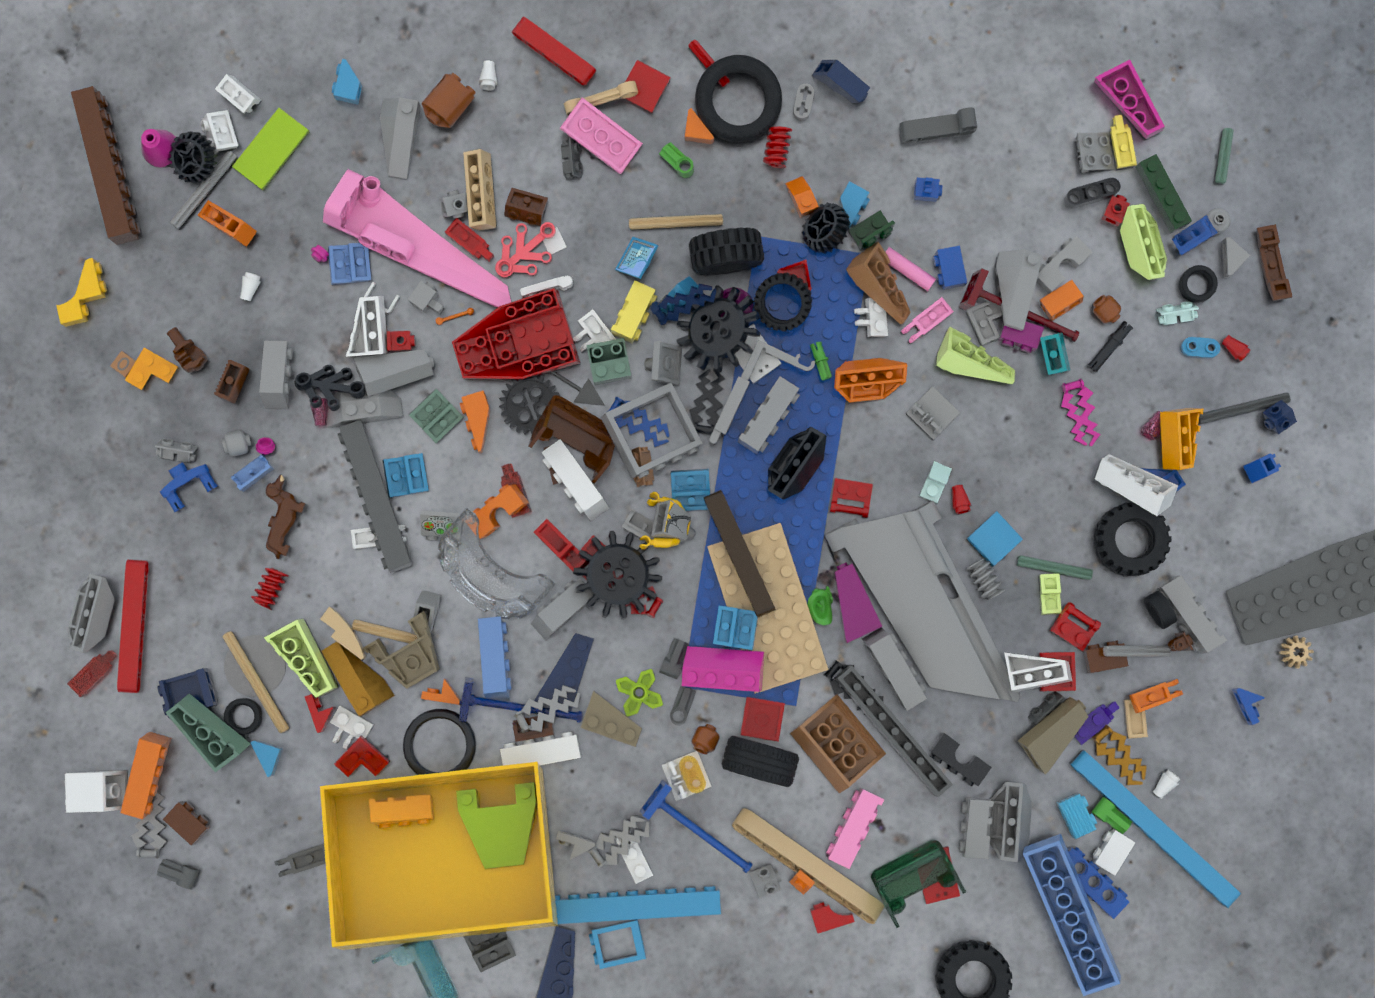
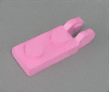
[901,297,954,343]

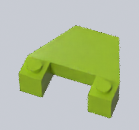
[456,782,538,869]

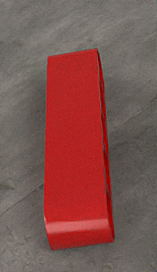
[512,17,597,86]

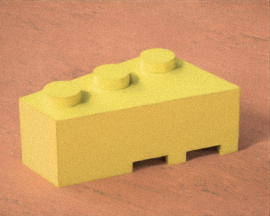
[611,280,658,344]

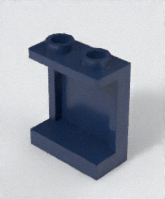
[157,668,217,718]

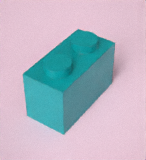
[1040,333,1071,375]

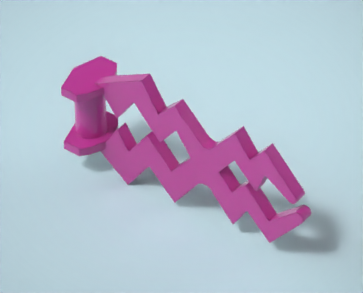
[1061,379,1101,446]

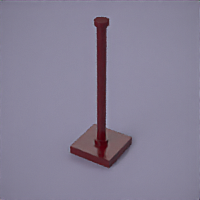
[959,268,1080,342]

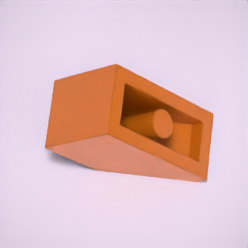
[785,176,819,218]

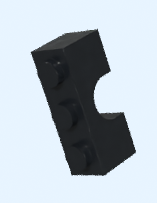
[929,733,992,787]

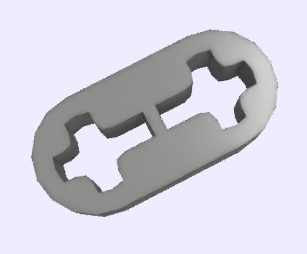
[793,84,814,120]

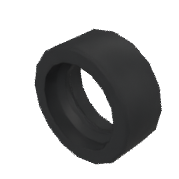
[1179,265,1218,303]
[1144,591,1177,629]
[224,698,262,735]

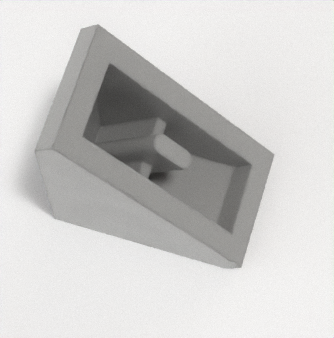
[1222,237,1250,278]

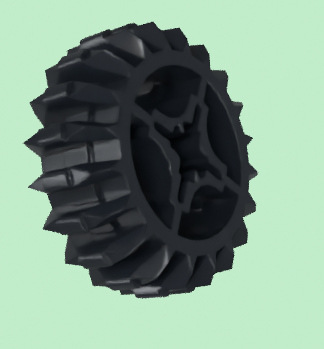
[168,131,218,183]
[802,202,851,254]

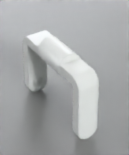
[364,282,400,314]

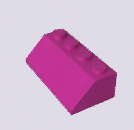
[682,646,764,692]

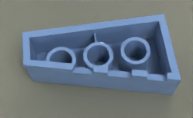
[478,616,512,703]

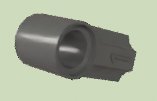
[659,638,689,679]
[670,686,696,725]
[157,859,199,890]

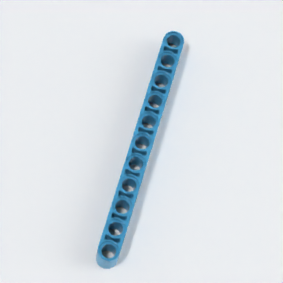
[1070,750,1241,908]

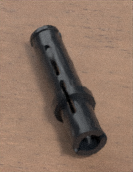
[1087,321,1133,373]

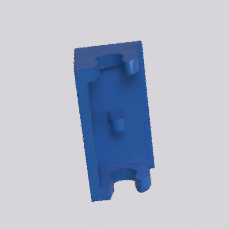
[1172,215,1218,255]

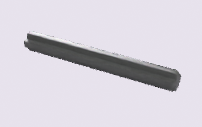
[1199,393,1291,424]

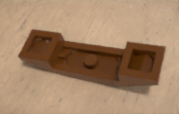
[1256,224,1293,301]

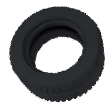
[721,735,799,787]

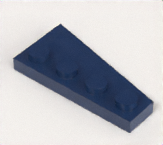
[534,633,594,712]
[536,926,575,998]

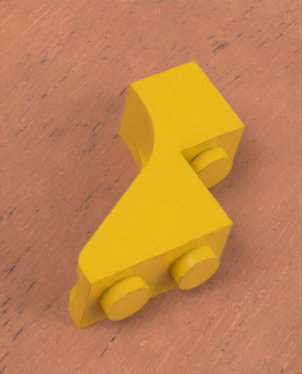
[56,258,107,327]

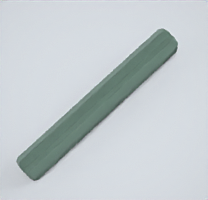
[1017,556,1093,580]

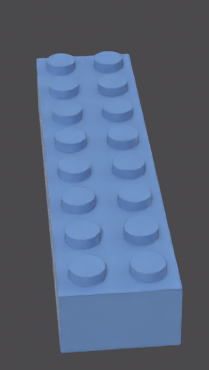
[1023,834,1121,996]

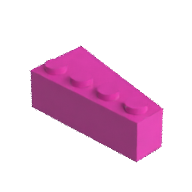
[1094,59,1165,139]

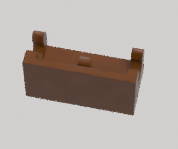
[512,714,555,742]

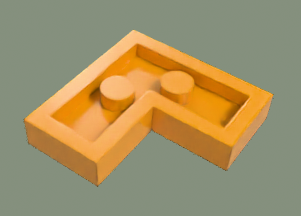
[125,348,178,390]

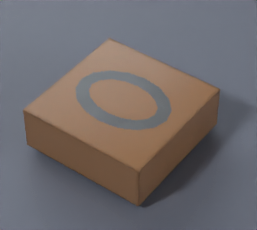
[110,351,136,377]

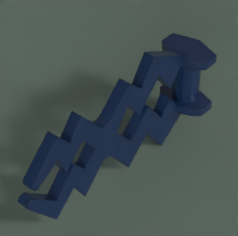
[650,283,716,325]

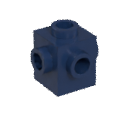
[1263,400,1297,434]

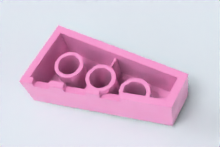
[826,788,884,869]

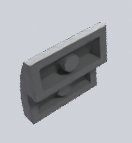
[463,932,516,972]

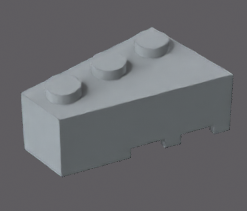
[531,579,594,641]
[960,798,994,859]

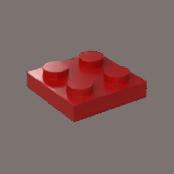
[740,697,785,742]

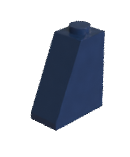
[812,60,870,103]

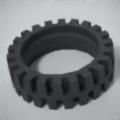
[754,273,812,331]

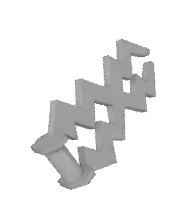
[513,686,580,733]
[131,792,167,859]
[588,816,650,868]

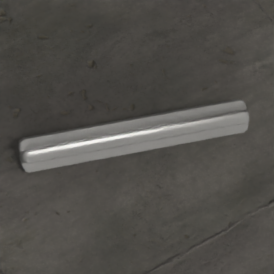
[1103,646,1171,657]

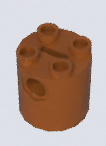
[422,73,476,128]

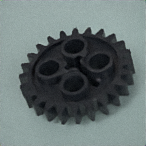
[499,375,560,435]

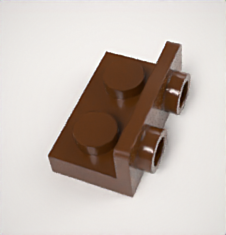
[504,188,548,226]

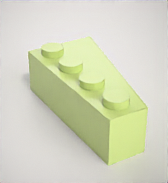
[264,619,338,697]

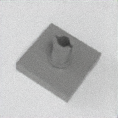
[644,341,682,385]

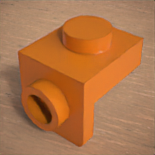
[789,870,815,895]

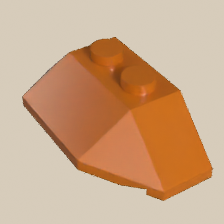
[834,358,907,402]

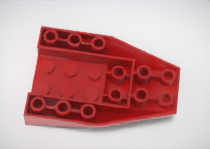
[452,288,580,379]

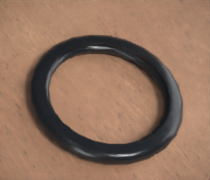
[403,709,476,775]

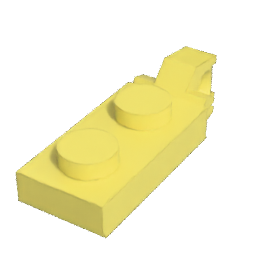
[1110,115,1137,169]

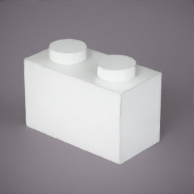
[1092,829,1135,876]

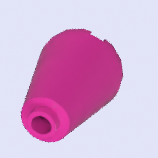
[141,129,176,167]

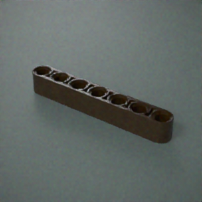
[703,490,776,618]

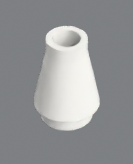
[478,60,497,90]
[240,272,261,301]
[1153,769,1180,799]

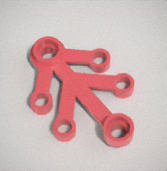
[495,222,556,277]

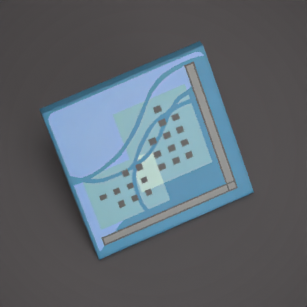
[615,237,658,279]

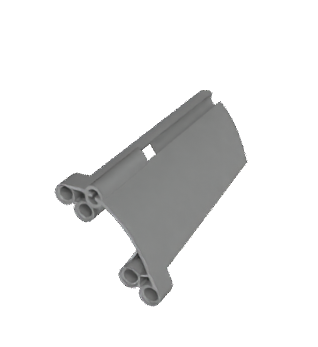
[824,501,1021,702]

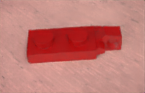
[445,218,494,262]

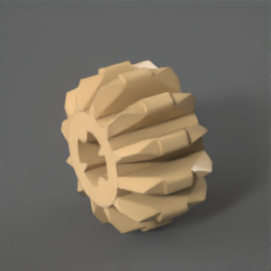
[1279,636,1314,669]

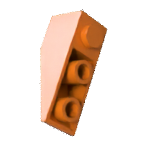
[460,390,490,453]

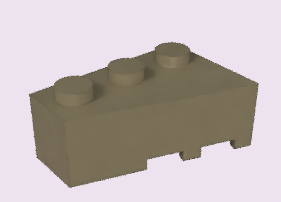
[581,691,642,747]

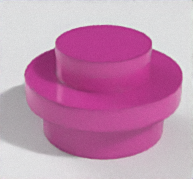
[311,245,329,262]
[256,437,275,455]

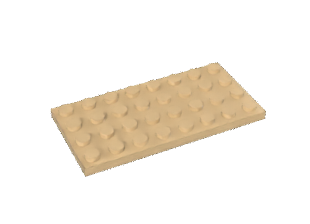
[707,523,828,694]

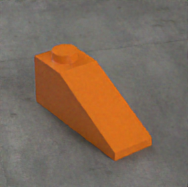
[197,200,257,247]

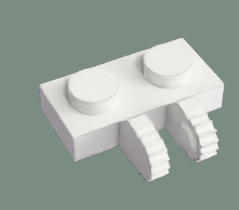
[854,298,888,337]
[573,309,615,352]
[330,706,374,749]

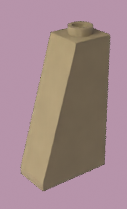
[1018,697,1089,775]

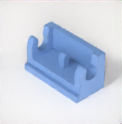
[231,454,274,492]

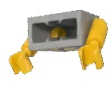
[639,492,695,549]

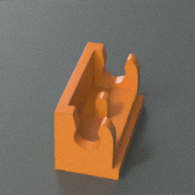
[1040,280,1084,321]

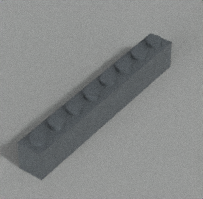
[337,420,412,573]
[835,665,953,797]

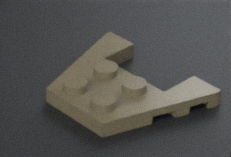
[363,611,440,689]

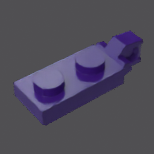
[1074,701,1120,745]

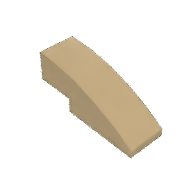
[320,607,366,660]

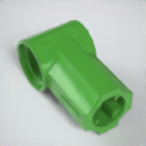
[659,142,694,178]
[1091,797,1132,834]

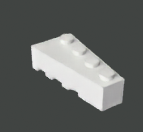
[1095,454,1178,516]

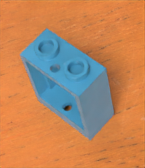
[589,919,646,969]

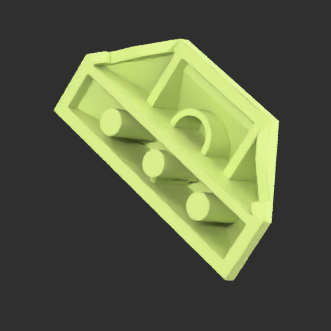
[1120,204,1167,280]

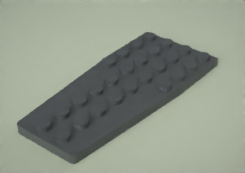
[1226,530,1375,645]

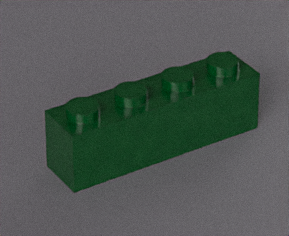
[1135,154,1192,234]

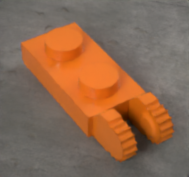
[1129,679,1183,713]

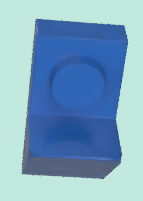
[1232,688,1265,725]

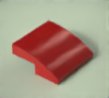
[625,60,671,112]

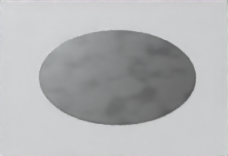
[224,635,286,697]

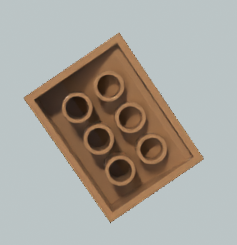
[790,694,886,793]

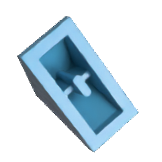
[250,740,283,777]

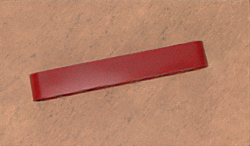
[117,559,149,693]

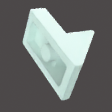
[919,461,952,504]

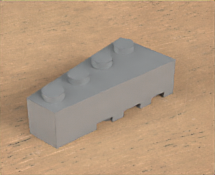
[738,376,800,454]
[862,627,927,711]

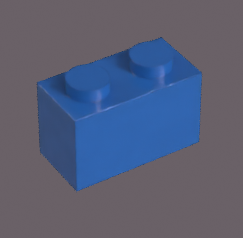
[933,245,967,290]

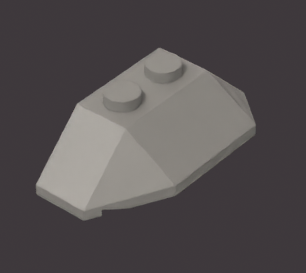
[325,390,403,428]
[68,574,115,653]
[989,782,1032,862]

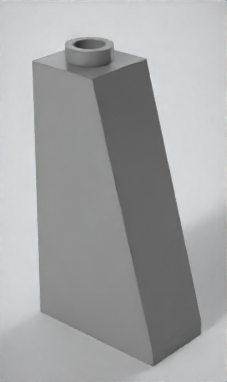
[354,349,435,397]

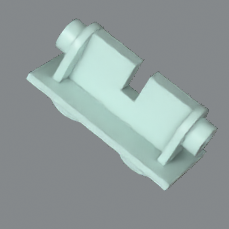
[1156,301,1199,325]

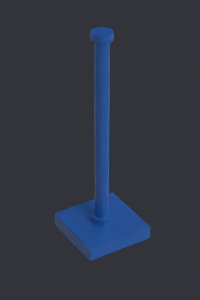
[640,780,752,873]

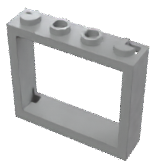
[601,383,703,479]

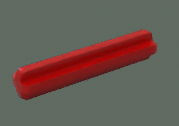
[688,40,730,87]

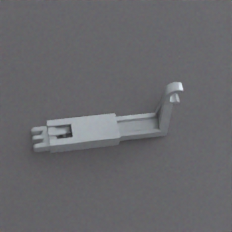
[710,340,815,444]

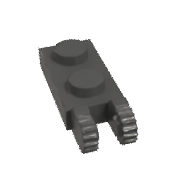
[274,844,326,877]

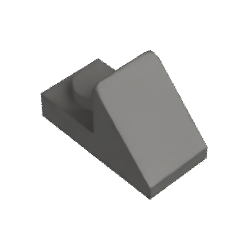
[556,830,596,860]

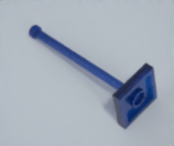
[459,677,582,723]

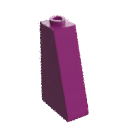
[834,562,882,643]

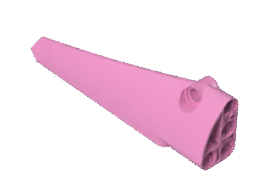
[323,169,511,308]

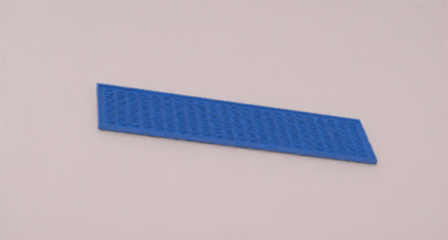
[683,237,864,706]

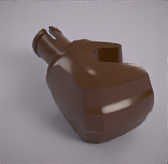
[167,327,208,373]

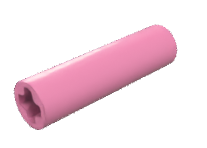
[886,247,936,291]

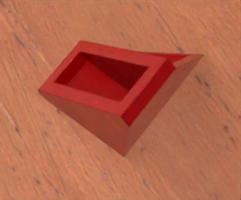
[777,260,812,291]

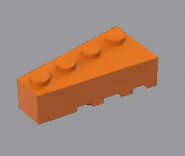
[120,732,172,819]

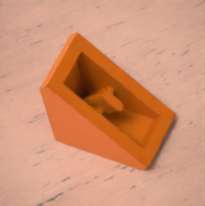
[685,108,714,144]

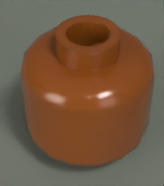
[1093,295,1121,323]
[691,724,720,754]

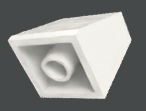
[65,770,128,813]

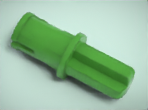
[810,341,832,380]

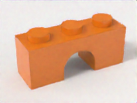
[467,484,529,539]

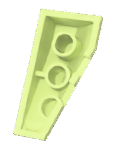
[936,327,1015,384]

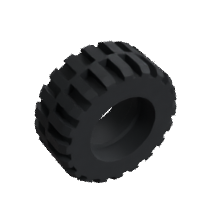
[689,227,764,275]
[1094,502,1172,576]
[935,940,1013,998]

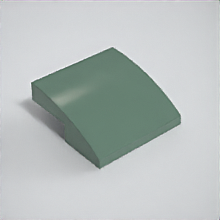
[408,389,463,443]

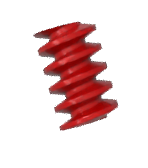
[763,126,792,168]
[251,568,289,610]

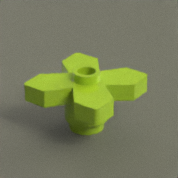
[616,669,663,716]

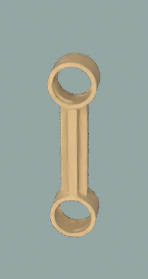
[564,81,638,116]

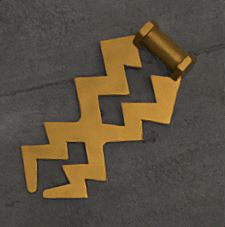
[1092,725,1146,785]

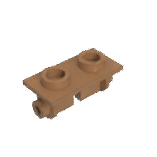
[632,447,654,487]

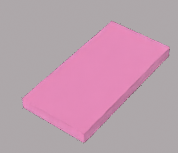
[559,97,643,174]

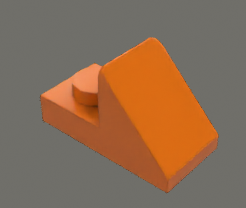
[421,679,462,705]

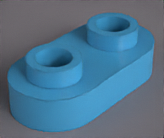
[1181,337,1220,358]

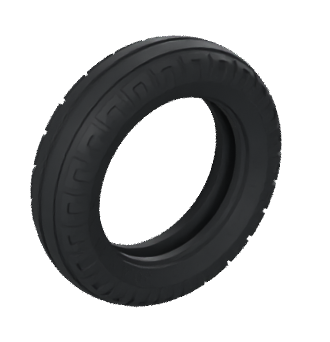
[695,55,782,143]

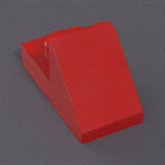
[305,694,335,733]

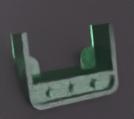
[871,840,966,928]

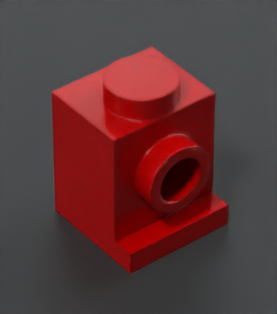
[1101,195,1130,227]
[386,331,415,353]

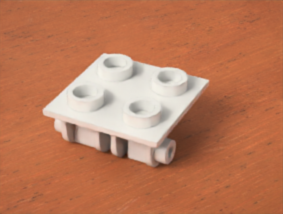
[662,751,712,801]

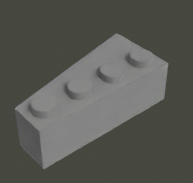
[1158,575,1227,653]

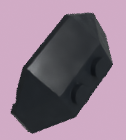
[768,427,827,500]

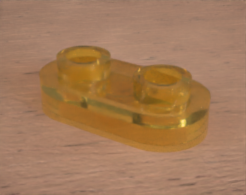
[679,756,706,793]

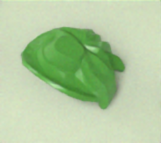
[807,586,833,625]

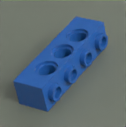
[1067,846,1129,919]

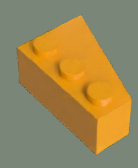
[369,795,434,829]

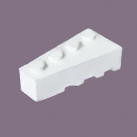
[542,439,609,521]

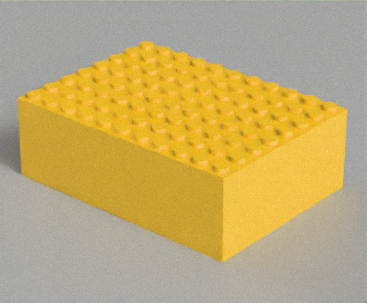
[320,762,558,950]

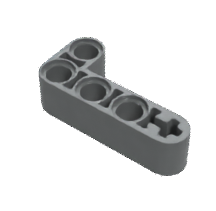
[899,107,977,143]

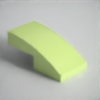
[1040,574,1062,615]

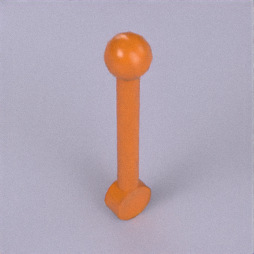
[436,308,474,325]

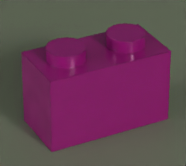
[998,322,1044,353]

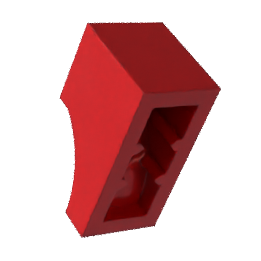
[810,902,855,933]

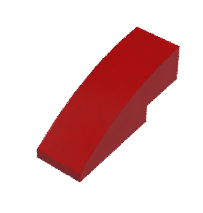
[534,519,589,571]

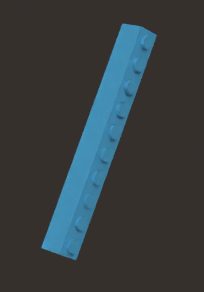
[555,886,721,924]

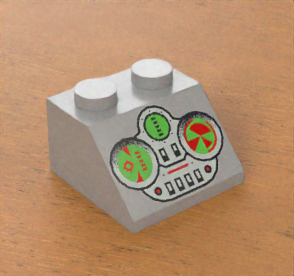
[420,511,463,542]

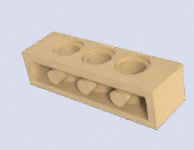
[463,149,496,231]

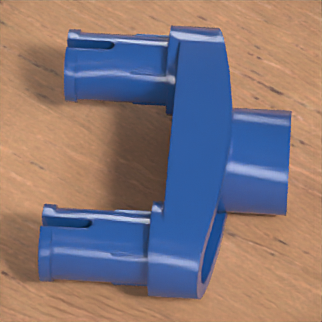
[160,462,218,513]

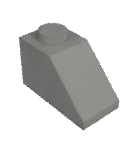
[411,590,441,635]

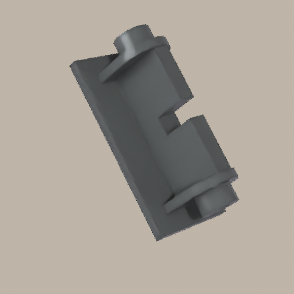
[561,138,583,179]
[1028,691,1065,725]

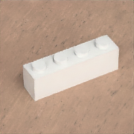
[500,732,581,765]

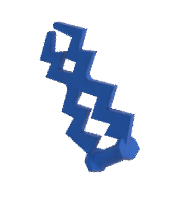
[607,397,669,447]

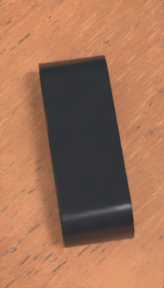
[1064,178,1121,209]

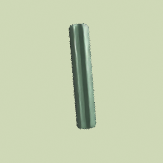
[1215,128,1234,184]

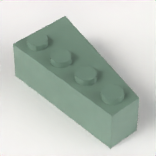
[166,694,250,773]

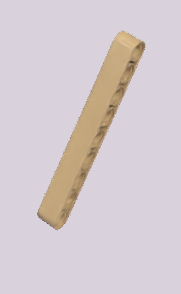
[732,808,884,924]

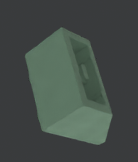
[586,338,632,385]

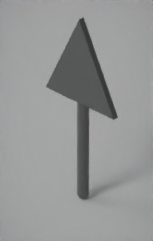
[550,371,604,405]

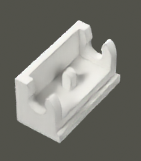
[215,74,261,113]

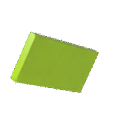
[232,108,310,190]

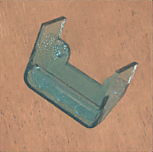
[372,940,459,998]

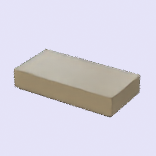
[1124,699,1148,739]

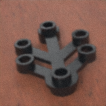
[294,365,366,411]

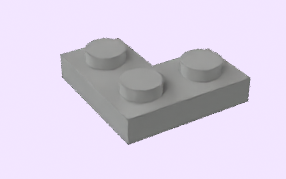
[966,296,1003,346]

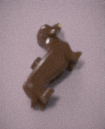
[265,474,305,559]

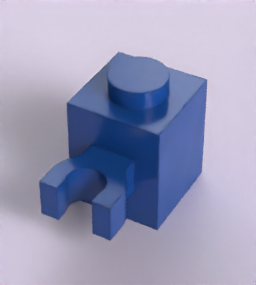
[914,177,943,202]
[1243,453,1281,483]

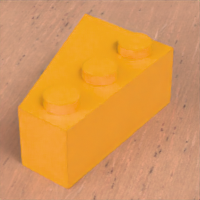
[1160,408,1204,470]

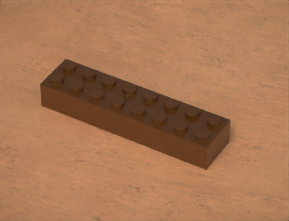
[71,86,140,245]

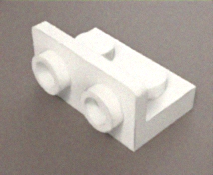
[201,110,238,154]

